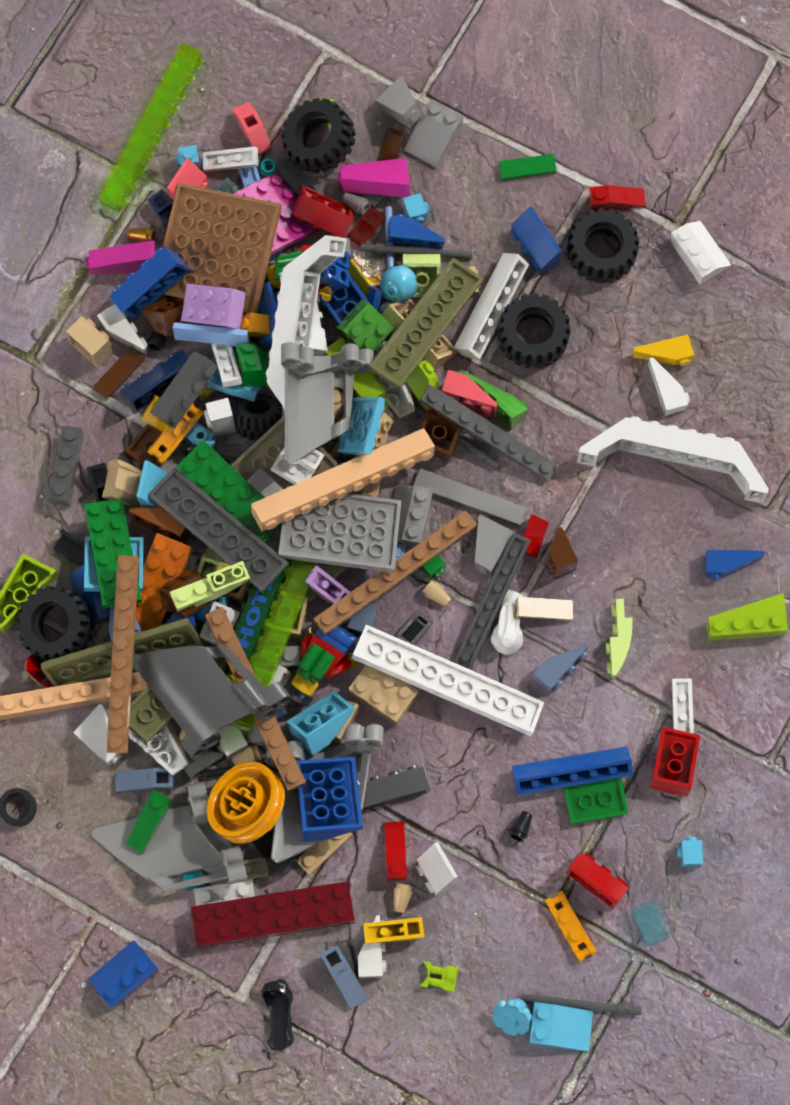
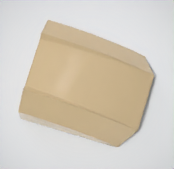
[102,459,142,508]

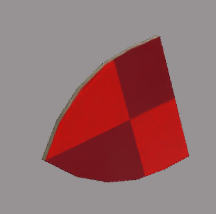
[21,655,54,688]

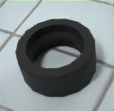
[0,788,37,827]

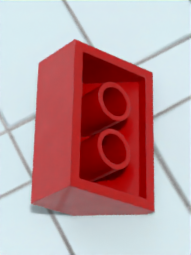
[293,185,353,238]
[566,852,629,909]

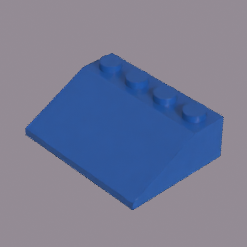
[296,756,363,842]

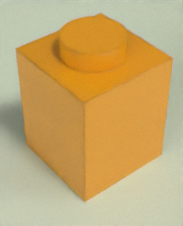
[240,313,270,337]

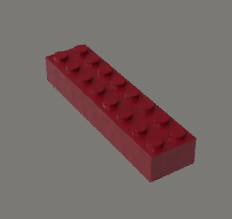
[191,881,355,949]

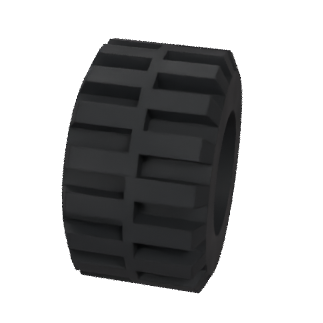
[234,394,282,441]

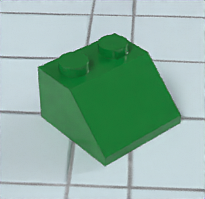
[234,343,270,387]

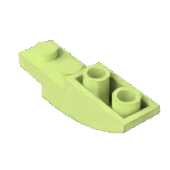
[170,561,250,612]
[606,599,632,679]

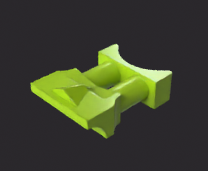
[420,961,458,992]

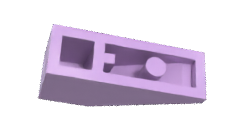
[305,566,350,606]

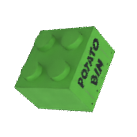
[337,300,394,351]

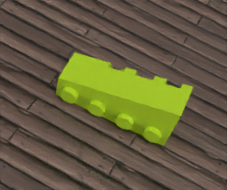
[325,338,389,411]
[0,553,59,634]
[706,593,788,641]

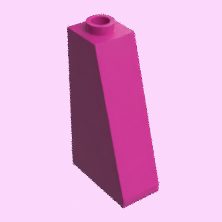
[337,158,411,198]
[86,241,156,275]

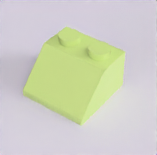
[403,254,440,297]

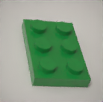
[563,777,629,825]

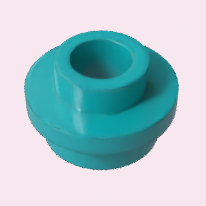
[259,159,278,177]

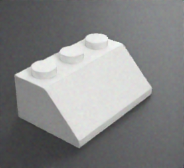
[669,221,731,285]

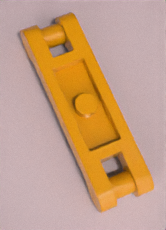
[147,403,204,464]
[544,890,597,962]

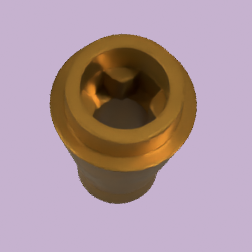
[127,227,156,242]

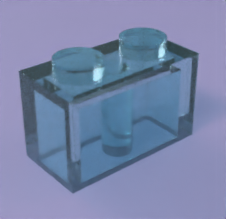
[630,900,670,948]

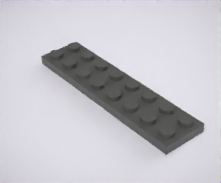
[148,467,289,593]

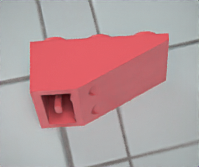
[442,370,498,419]

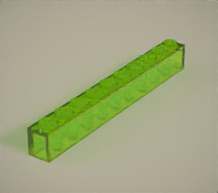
[99,43,204,212]
[230,560,319,733]

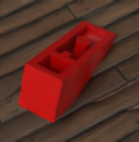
[588,185,646,212]
[385,821,407,882]

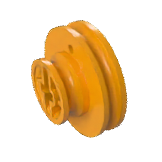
[207,762,285,844]

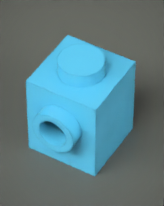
[176,145,201,170]
[403,193,430,224]
[185,422,216,448]
[677,837,703,867]

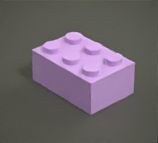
[181,284,246,329]

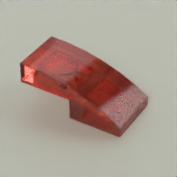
[347,206,386,247]

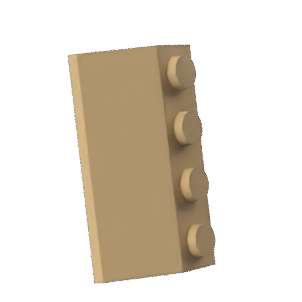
[382,299,458,371]

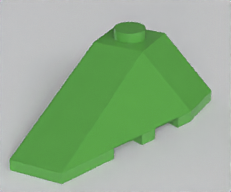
[459,370,528,430]

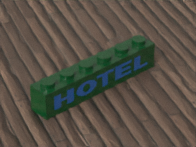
[233,544,291,662]

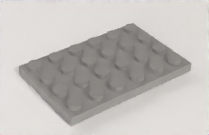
[278,486,402,573]

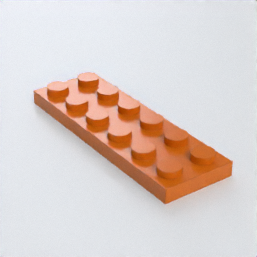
[136,533,193,631]

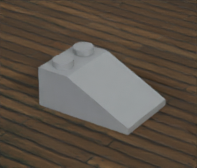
[404,98,463,169]

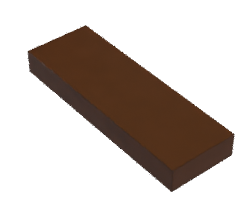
[93,346,145,400]

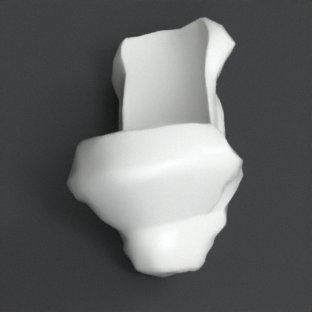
[491,590,524,655]

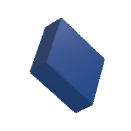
[367,286,383,309]

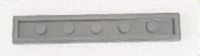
[414,468,527,526]

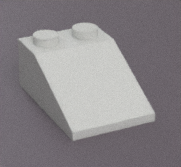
[415,842,458,896]

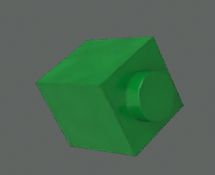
[421,555,446,580]

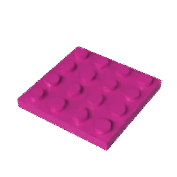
[234,172,319,256]

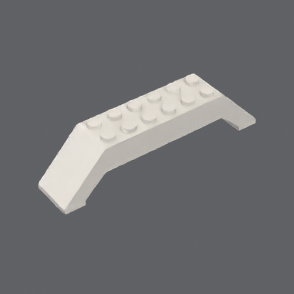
[266,235,347,409]
[577,416,769,504]

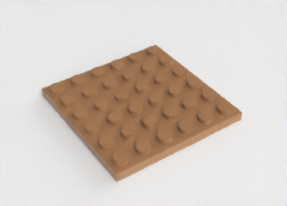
[163,183,282,313]

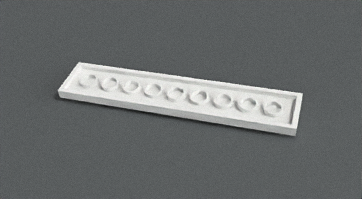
[352,625,544,736]

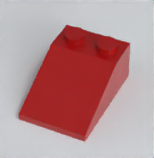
[649,727,701,797]

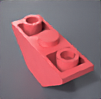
[232,102,272,155]

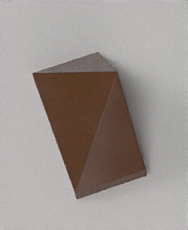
[378,128,405,161]

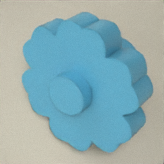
[492,998,532,1036]

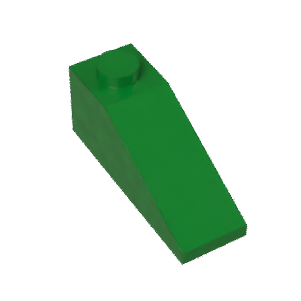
[126,790,173,854]

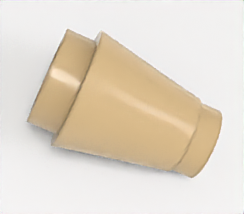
[422,580,451,607]
[232,745,262,766]
[393,883,413,913]

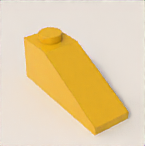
[632,334,694,366]
[363,917,424,944]

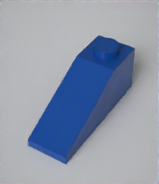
[387,214,445,249]
[705,550,765,580]

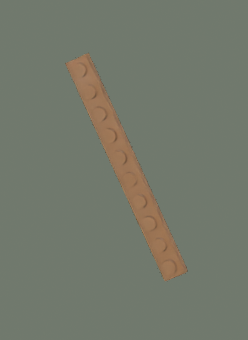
[314,510,478,636]
[106,556,139,754]
[205,607,306,792]

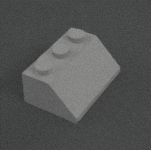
[393,485,433,548]

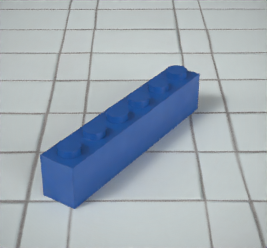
[512,746,633,795]

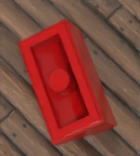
[524,514,549,558]

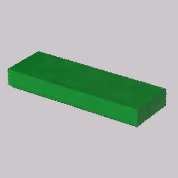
[499,154,557,181]

